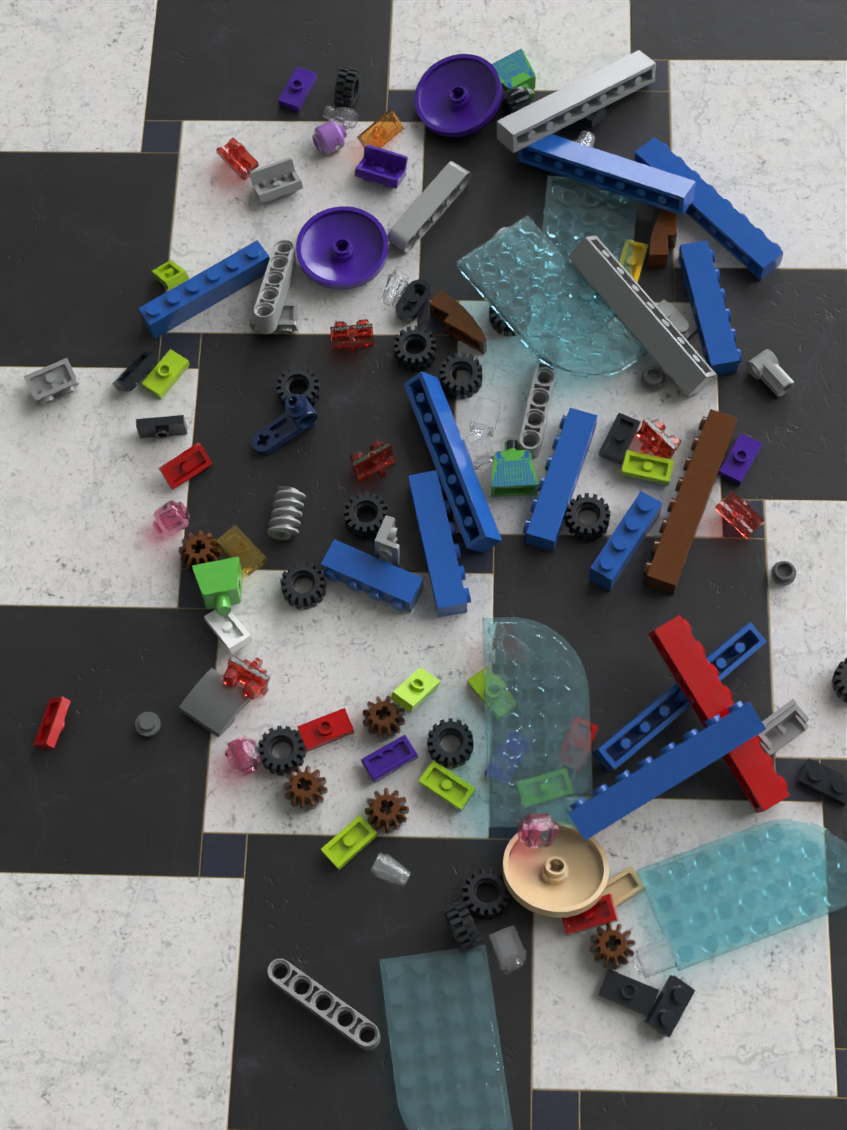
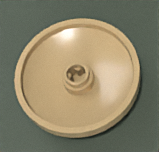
[502,821,609,918]

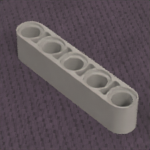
[387,161,472,253]
[254,240,296,334]
[519,347,560,460]
[268,959,381,1051]

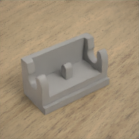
[757,699,809,756]

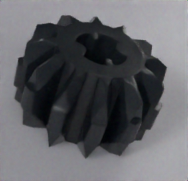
[501,86,532,116]

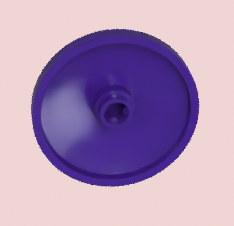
[414,54,503,137]
[296,206,389,290]

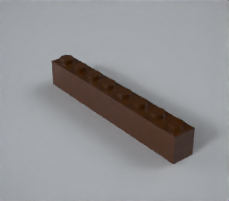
[643,409,738,595]

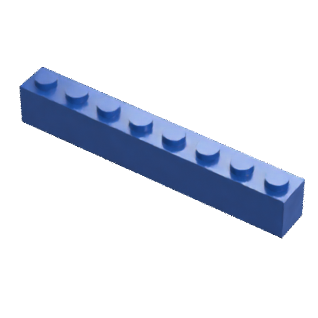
[518,134,696,216]
[634,137,783,281]
[404,371,502,553]
[591,622,767,773]
[567,700,766,841]

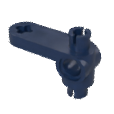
[252,394,318,455]

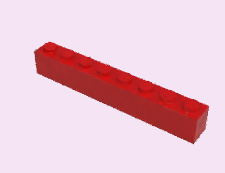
[648,615,790,813]

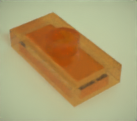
[357,110,404,148]

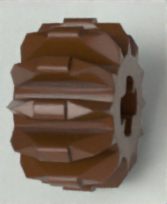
[179,530,221,571]
[362,696,405,739]
[283,765,328,811]
[365,788,409,833]
[589,923,635,970]

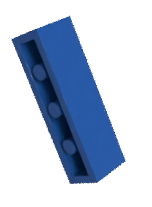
[589,491,662,591]
[321,539,424,612]

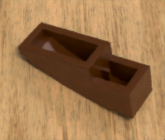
[648,209,677,267]
[430,290,487,354]

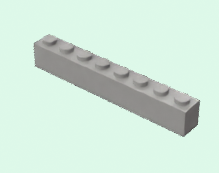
[497,50,656,153]
[568,236,717,396]

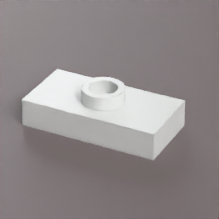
[204,609,252,654]

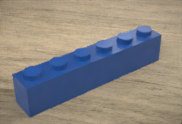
[138,240,270,339]
[678,240,742,376]
[523,408,598,551]
[408,470,471,618]

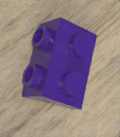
[354,145,408,189]

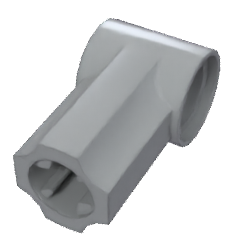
[746,349,794,397]

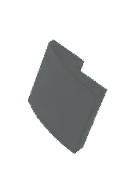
[179,668,252,737]

